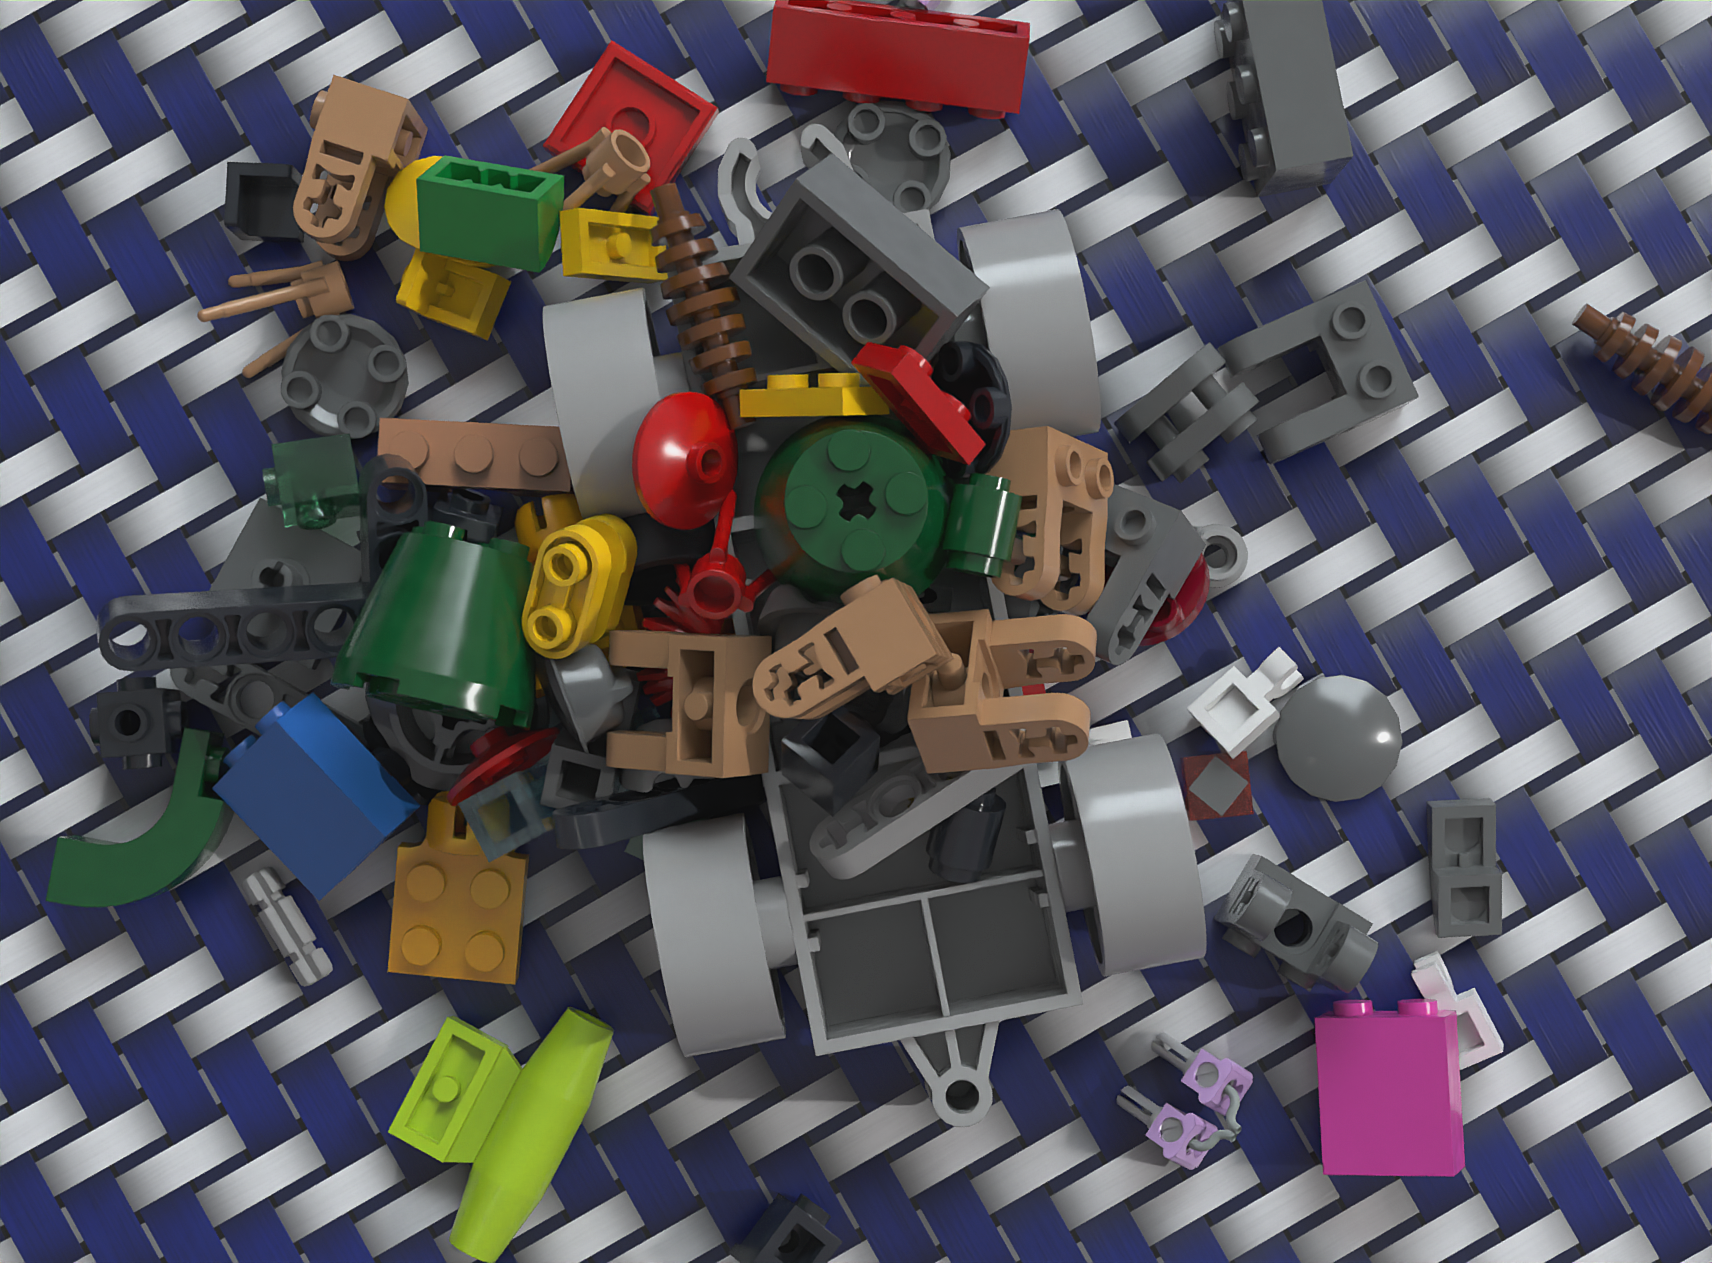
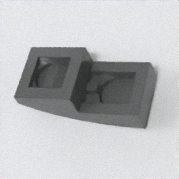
[1427,798,1502,938]

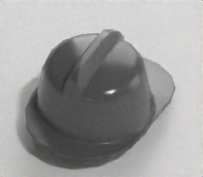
[535,644,634,754]

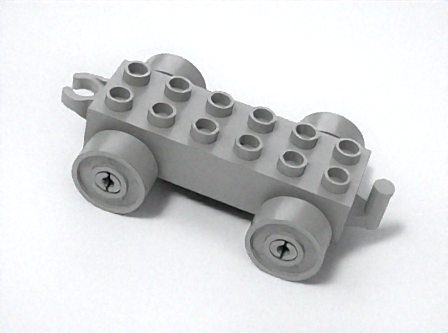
[543,124,1206,1127]

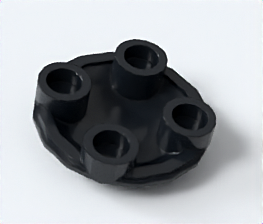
[931,341,1012,479]

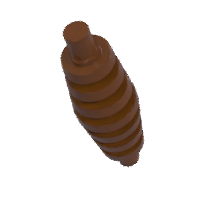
[649,183,758,430]
[1572,303,1712,435]

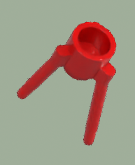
[674,490,777,620]

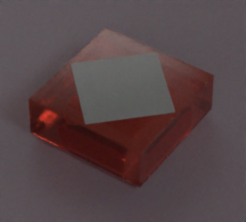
[1181,751,1254,821]

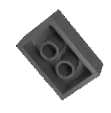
[1214,0,1353,197]
[729,153,990,387]

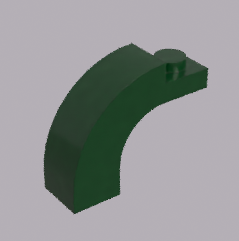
[45,728,234,907]

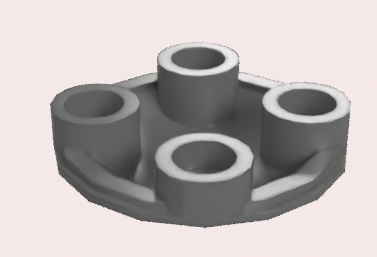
[834,100,951,213]
[281,314,409,441]
[1272,675,1402,802]

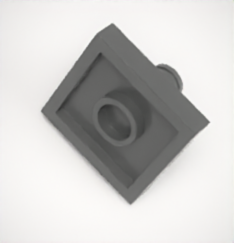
[209,498,362,670]

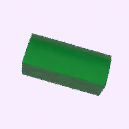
[416,155,564,273]

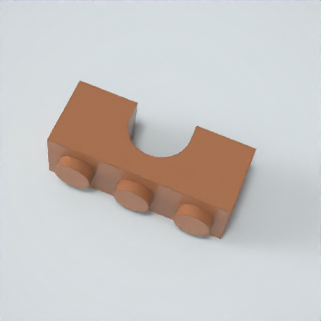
[377,418,575,497]

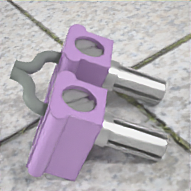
[1116,1032,1253,1170]

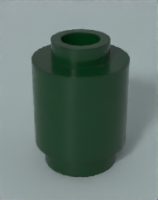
[942,473,1022,578]

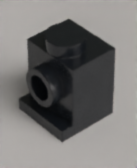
[729,1193,843,1263]

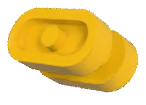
[522,513,637,659]

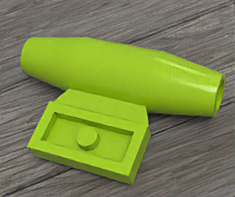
[388,1007,614,1263]

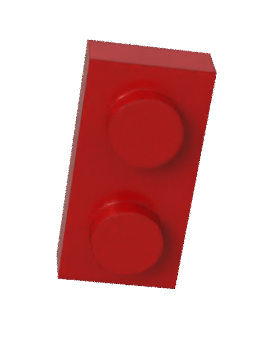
[851,342,986,465]

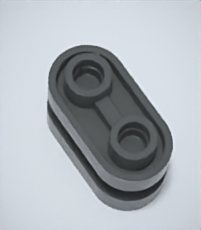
[1113,342,1259,483]

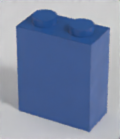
[212,692,420,901]

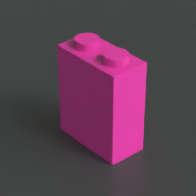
[1315,999,1465,1177]

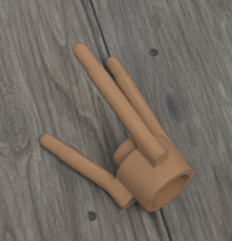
[529,127,651,213]
[197,260,354,378]

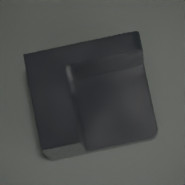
[224,162,304,243]

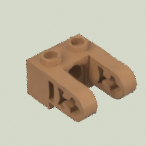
[293,75,428,261]
[986,426,1114,616]
[752,575,954,720]
[907,609,1097,774]
[606,630,772,778]

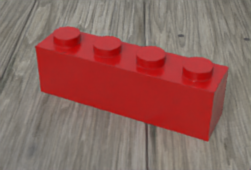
[766,0,1030,119]

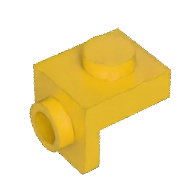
[396,249,511,341]

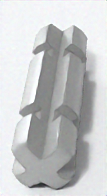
[242,867,333,987]

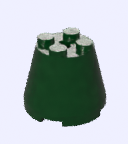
[753,415,954,604]
[330,521,536,730]

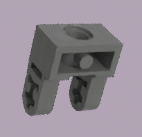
[1218,280,1419,465]
[1004,484,1206,666]
[1214,854,1378,993]

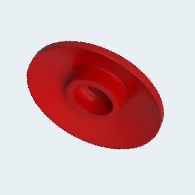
[632,391,739,529]
[446,727,560,806]

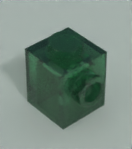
[262,433,360,530]

